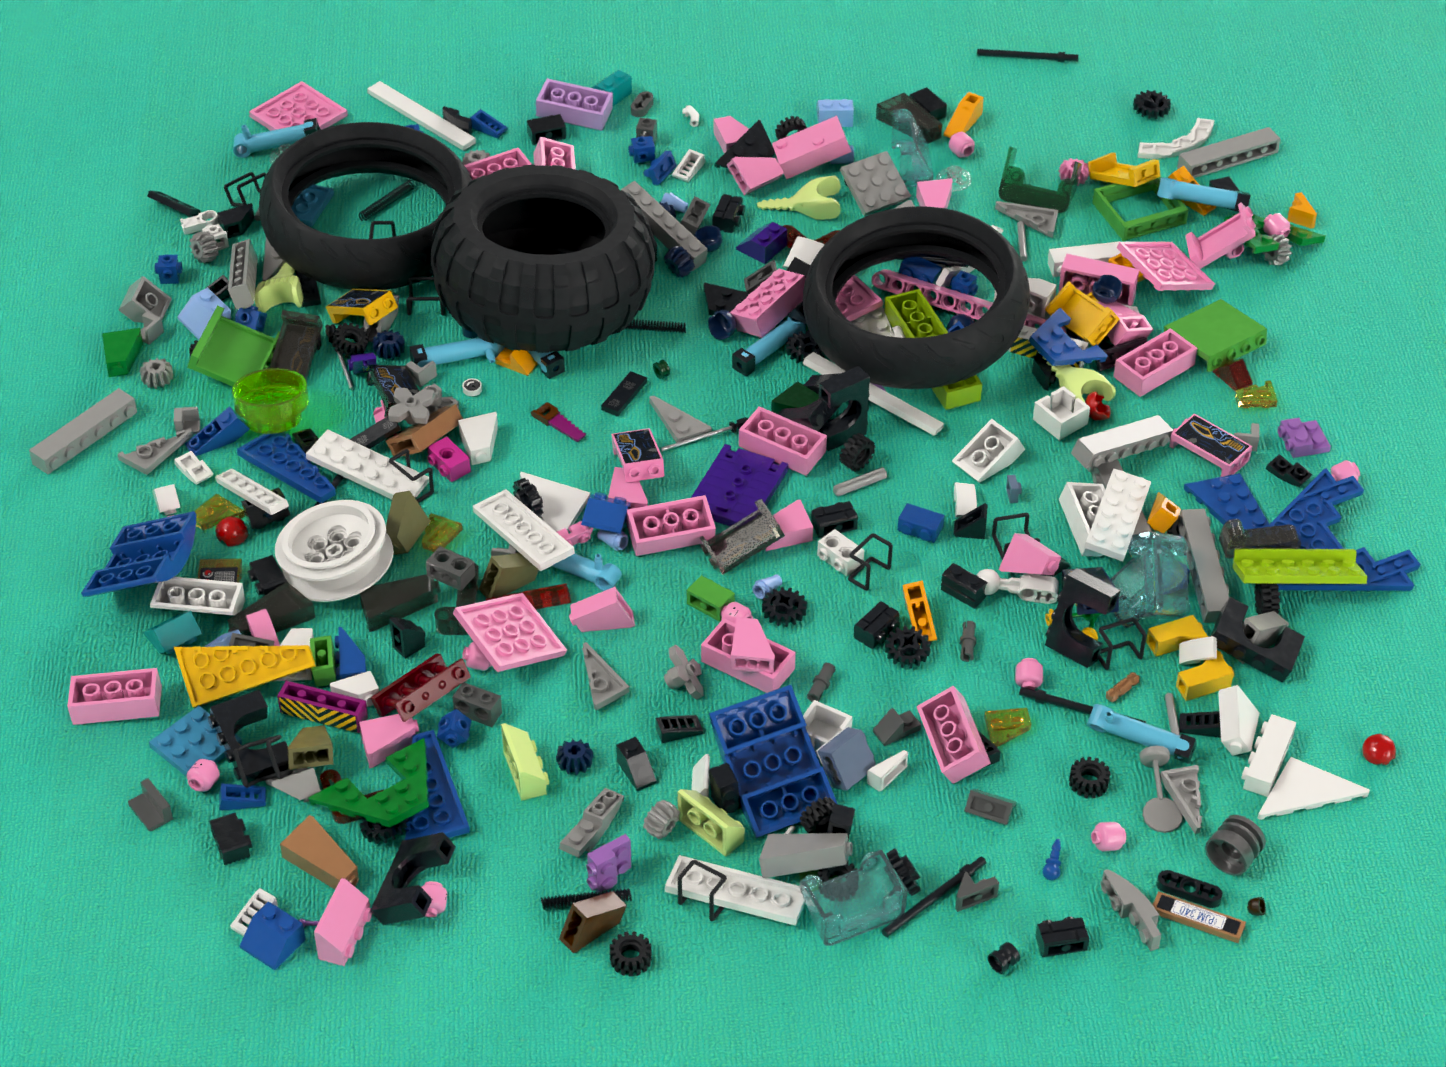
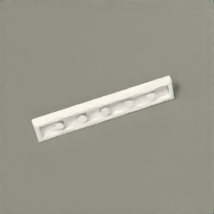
[215,468,289,515]

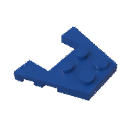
[1029,308,1108,366]

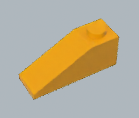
[902,580,937,644]

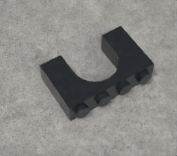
[818,366,870,452]
[778,373,843,431]
[1045,568,1121,668]
[1210,597,1305,683]
[208,690,293,785]
[370,832,456,925]

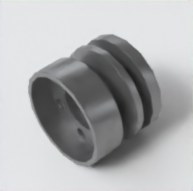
[1205,815,1266,876]

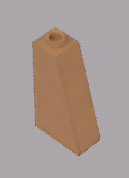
[386,404,463,456]
[280,815,359,889]

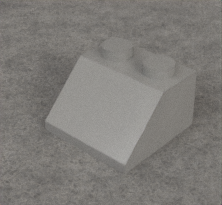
[119,276,172,323]

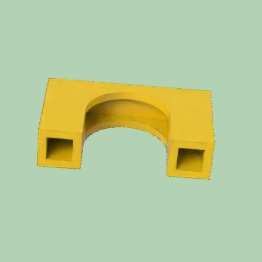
[1146,615,1234,701]

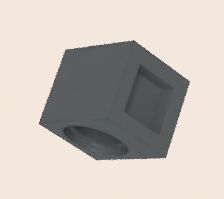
[636,118,657,144]

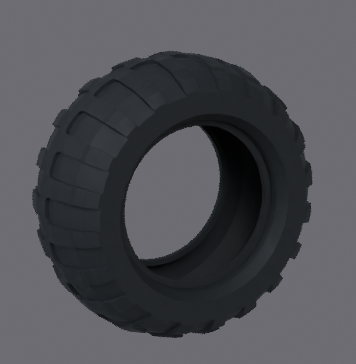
[431,165,655,353]

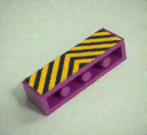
[277,680,368,733]

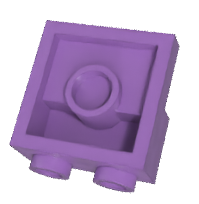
[1278,418,1331,458]
[586,834,631,893]

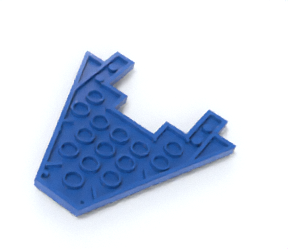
[1246,468,1421,591]

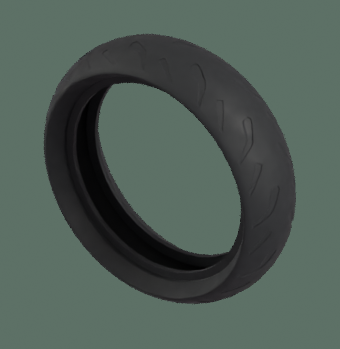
[259,122,472,290]
[803,206,1030,389]

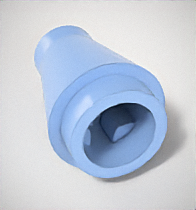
[661,192,689,213]
[597,529,628,551]
[752,574,782,599]

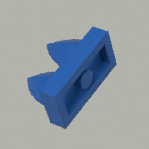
[643,151,677,185]

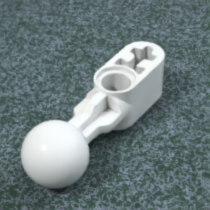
[977,569,1059,604]

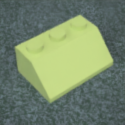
[501,723,549,801]
[678,789,744,857]

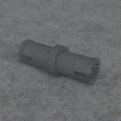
[960,621,976,662]
[807,662,836,702]

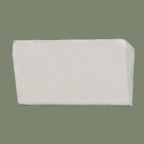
[692,754,710,797]

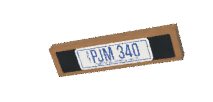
[1153,891,1246,943]

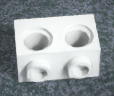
[817,529,864,576]

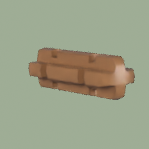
[1105,672,1140,702]

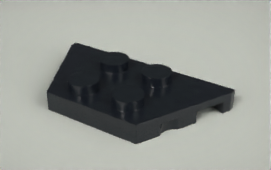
[714,120,775,169]
[704,283,750,316]

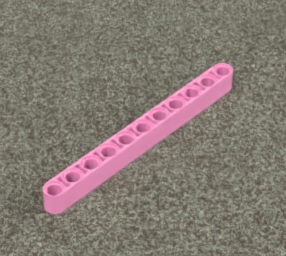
[872,269,1066,333]

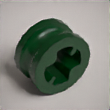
[653,360,670,379]

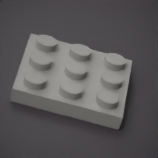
[840,151,911,216]

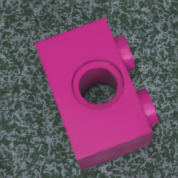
[427,437,471,482]

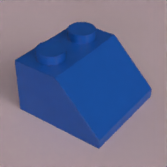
[581,492,631,534]
[240,901,306,971]

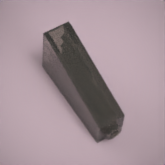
[876,93,942,144]
[359,574,441,632]
[228,582,315,637]

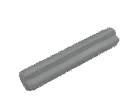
[833,467,887,497]

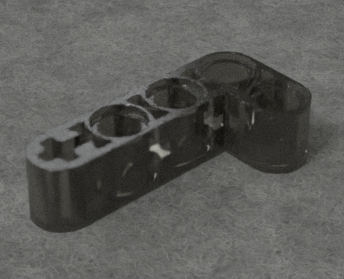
[1219,519,1301,559]
[434,563,480,635]

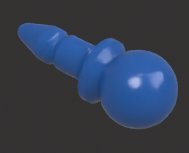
[1042,839,1061,880]

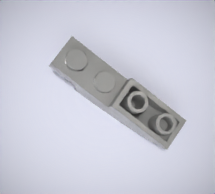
[559,788,624,858]
[1100,869,1161,951]

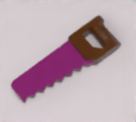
[531,402,586,442]

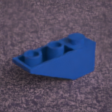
[185,406,250,456]
[335,627,367,680]

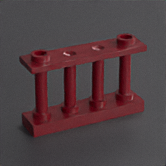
[370,653,471,722]

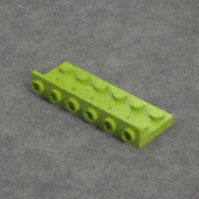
[1233,549,1367,584]

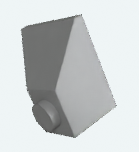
[265,767,321,802]

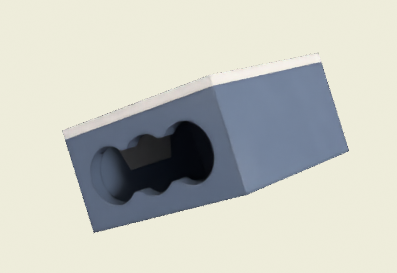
[816,727,876,790]

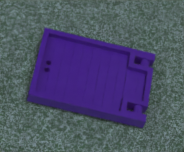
[691,444,788,529]

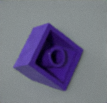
[736,222,787,264]

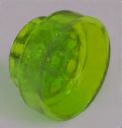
[232,368,309,434]

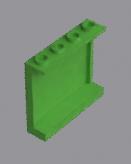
[1164,299,1267,372]
[187,305,282,394]

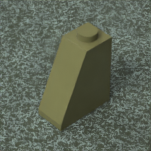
[386,491,430,555]
[479,553,539,600]
[288,725,334,770]

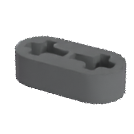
[631,91,654,117]

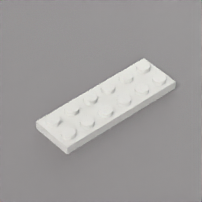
[306,429,429,499]
[1084,468,1151,562]
[473,489,575,571]
[665,855,809,926]

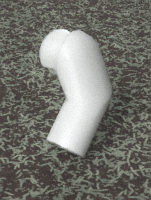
[682,105,699,127]

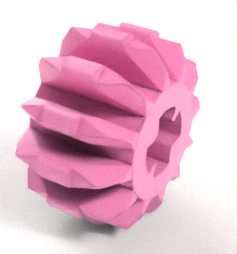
[1059,158,1089,186]

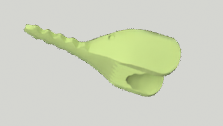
[757,176,841,220]
[255,263,303,313]
[1038,352,1116,413]

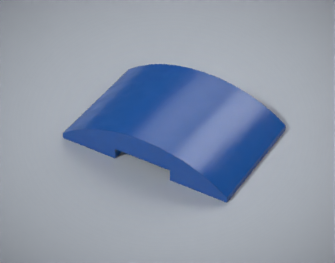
[81,511,196,597]
[709,685,837,838]

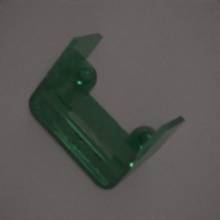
[999,147,1083,214]

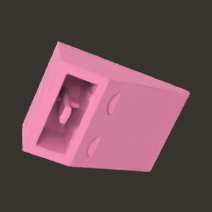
[1098,301,1153,346]

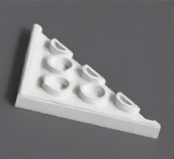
[520,472,591,532]
[1257,757,1370,820]

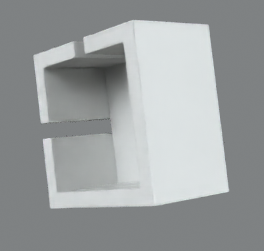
[1033,386,1090,440]
[803,700,853,756]

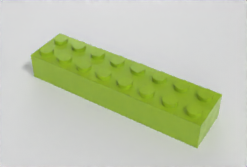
[884,289,982,410]

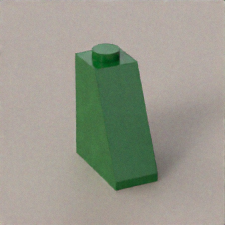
[102,328,143,377]

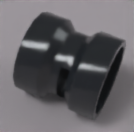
[987,942,1020,974]

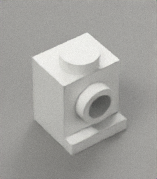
[202,223,229,251]

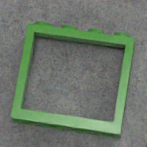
[1092,177,1189,241]

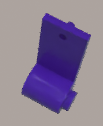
[348,352,377,374]

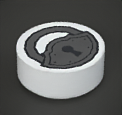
[462,378,482,396]

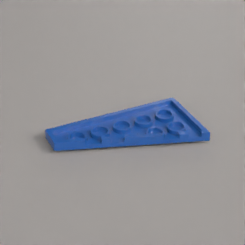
[237,424,336,504]
[1184,473,1269,545]
[405,730,470,840]

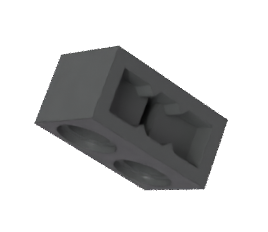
[680,196,711,236]
[426,546,475,591]
[453,682,502,727]

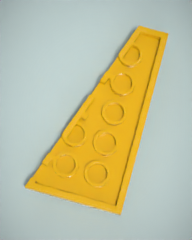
[174,645,316,708]

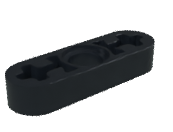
[1157,870,1222,908]

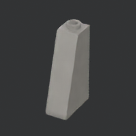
[759,833,853,878]

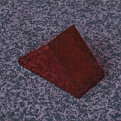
[1213,359,1253,393]

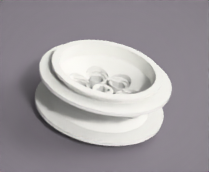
[275,500,394,602]

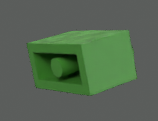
[687,575,735,622]
[310,635,337,687]

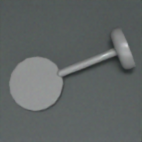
[1139,746,1182,833]

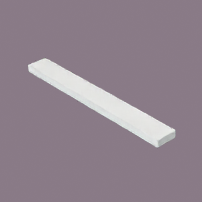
[367,81,476,151]
[803,352,945,436]

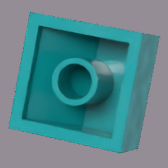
[591,70,632,106]
[143,611,202,655]

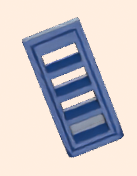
[470,109,508,138]
[219,784,266,810]

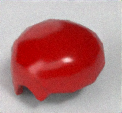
[1085,392,1111,421]
[215,516,248,547]
[1362,734,1396,765]

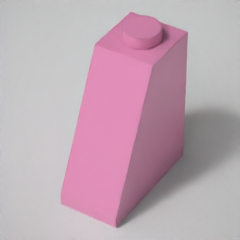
[714,116,749,153]
[727,157,784,195]
[916,178,953,209]
[608,467,648,509]
[765,499,813,551]
[998,533,1062,575]
[569,587,635,632]
[731,617,774,673]
[359,714,419,768]

